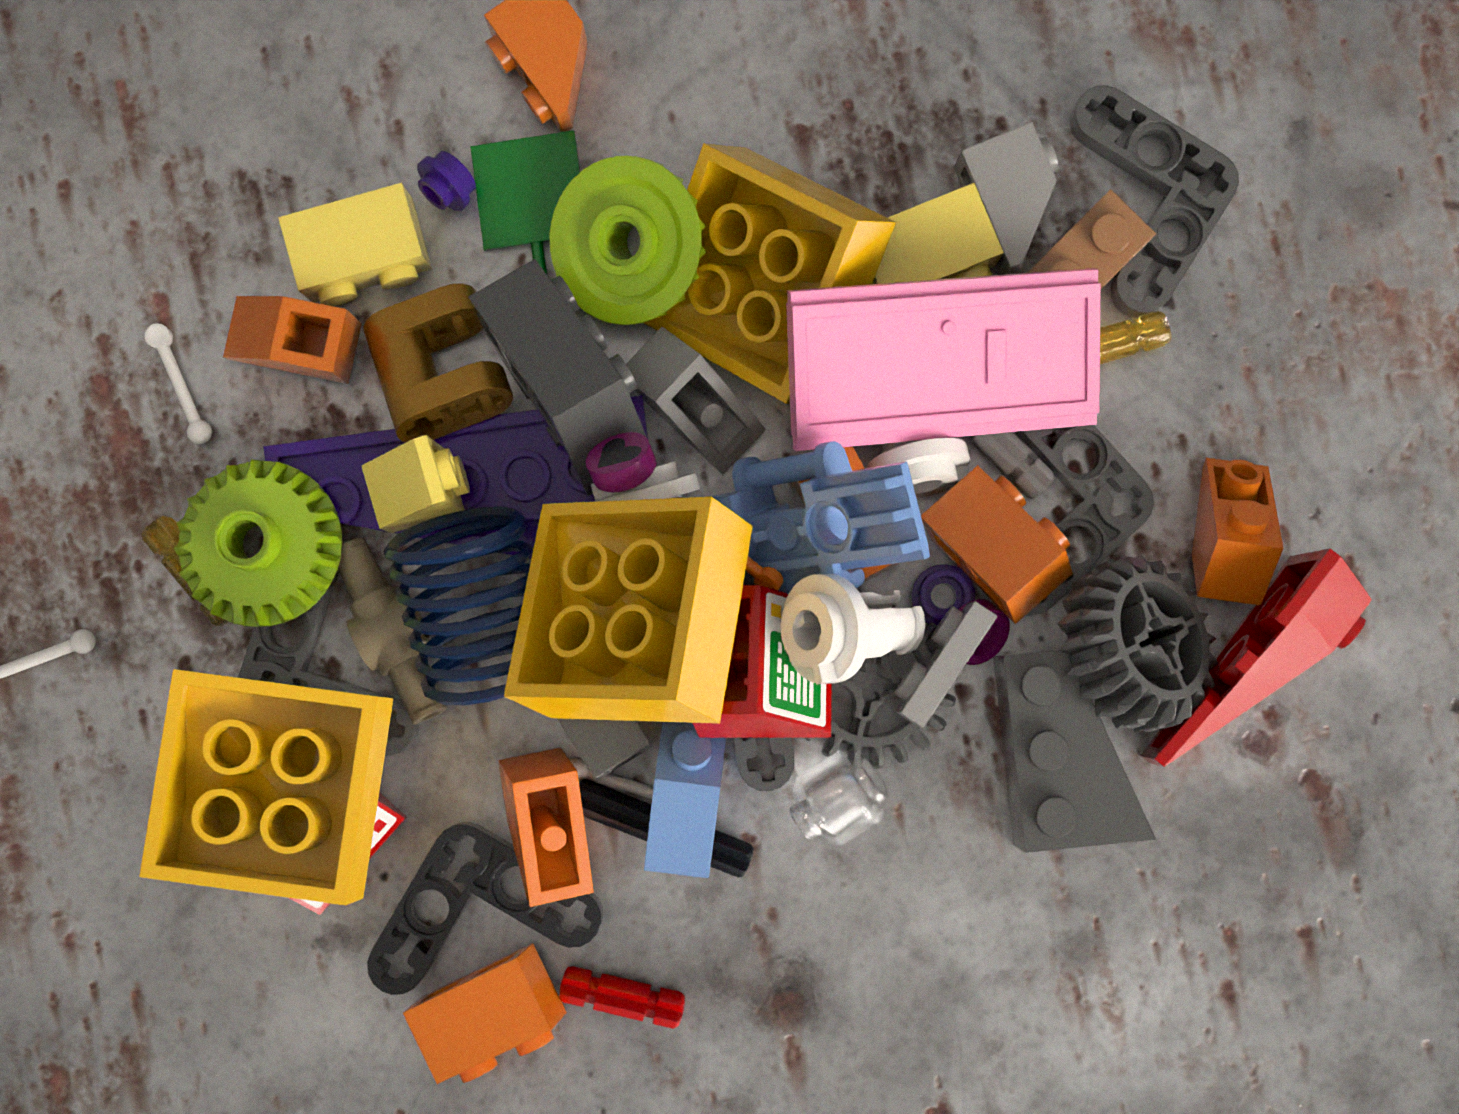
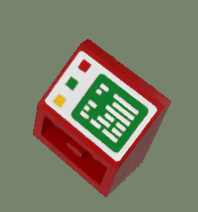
[693,585,832,738]

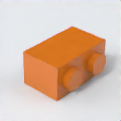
[921,465,1073,624]
[403,943,567,1084]

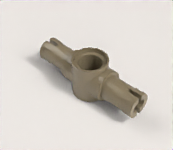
[338,538,448,725]

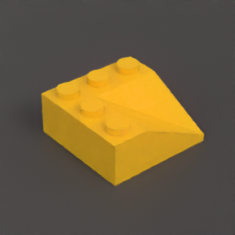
[644,143,896,404]
[504,496,753,724]
[139,669,393,905]

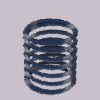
[383,506,533,706]

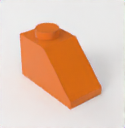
[498,747,594,907]

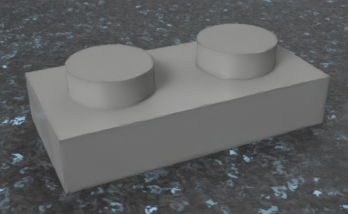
[894,601,998,728]

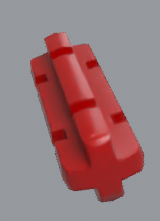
[559,966,685,1029]

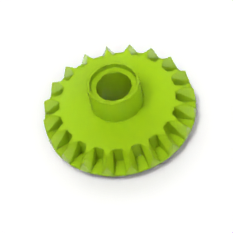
[550,155,706,325]
[173,459,342,627]

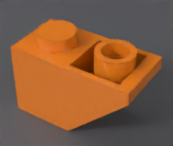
[484,0,588,132]
[223,296,362,384]
[1192,457,1284,606]

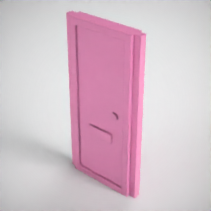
[786,268,1101,451]

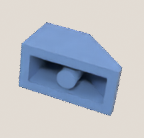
[644,722,726,878]

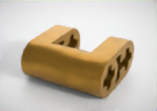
[363,283,513,442]

